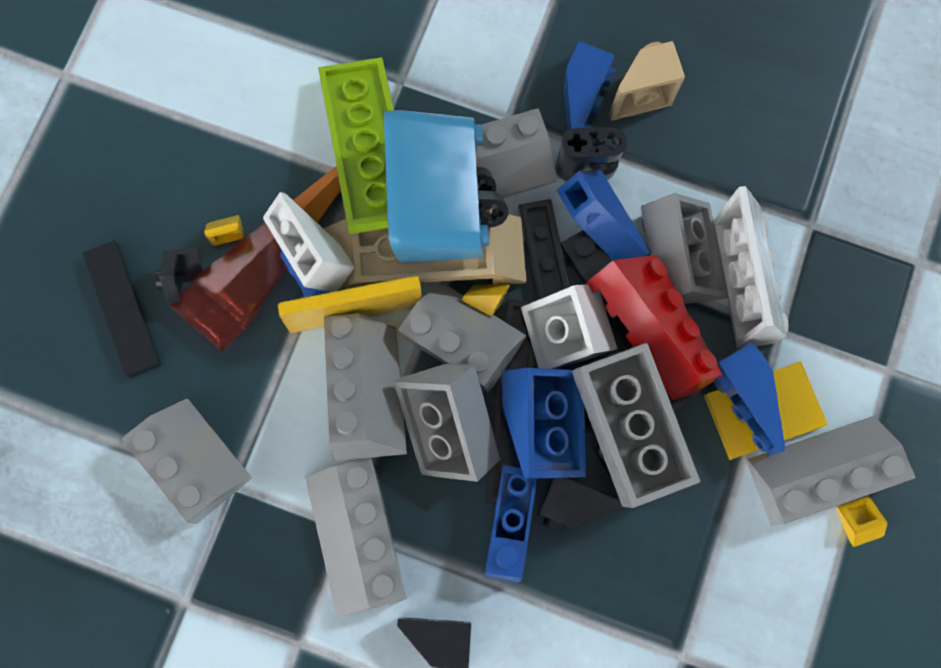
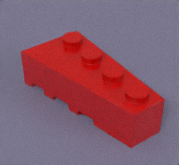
[586,255,722,400]

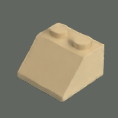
[609,41,685,121]

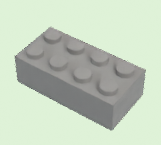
[571,343,701,508]

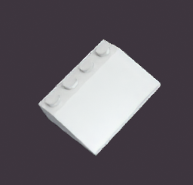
[713,186,789,349]

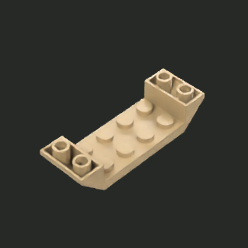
[323,209,526,290]

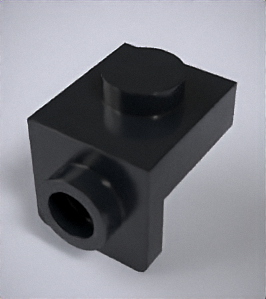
[155,248,204,303]

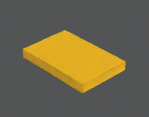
[704,361,828,460]

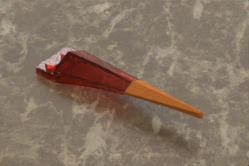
[170,167,341,352]

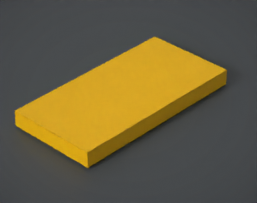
[278,276,422,334]

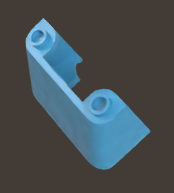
[384,110,489,264]

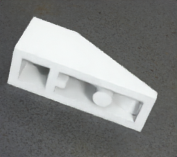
[263,192,355,292]

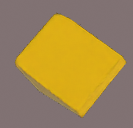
[204,215,245,246]
[462,284,510,316]
[836,495,888,547]

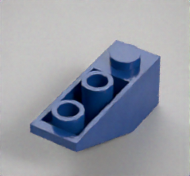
[563,41,616,131]
[556,170,651,260]
[713,341,785,456]
[484,465,537,584]

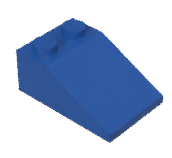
[502,368,586,478]

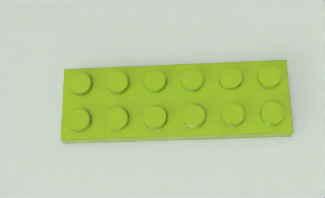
[318,57,394,235]

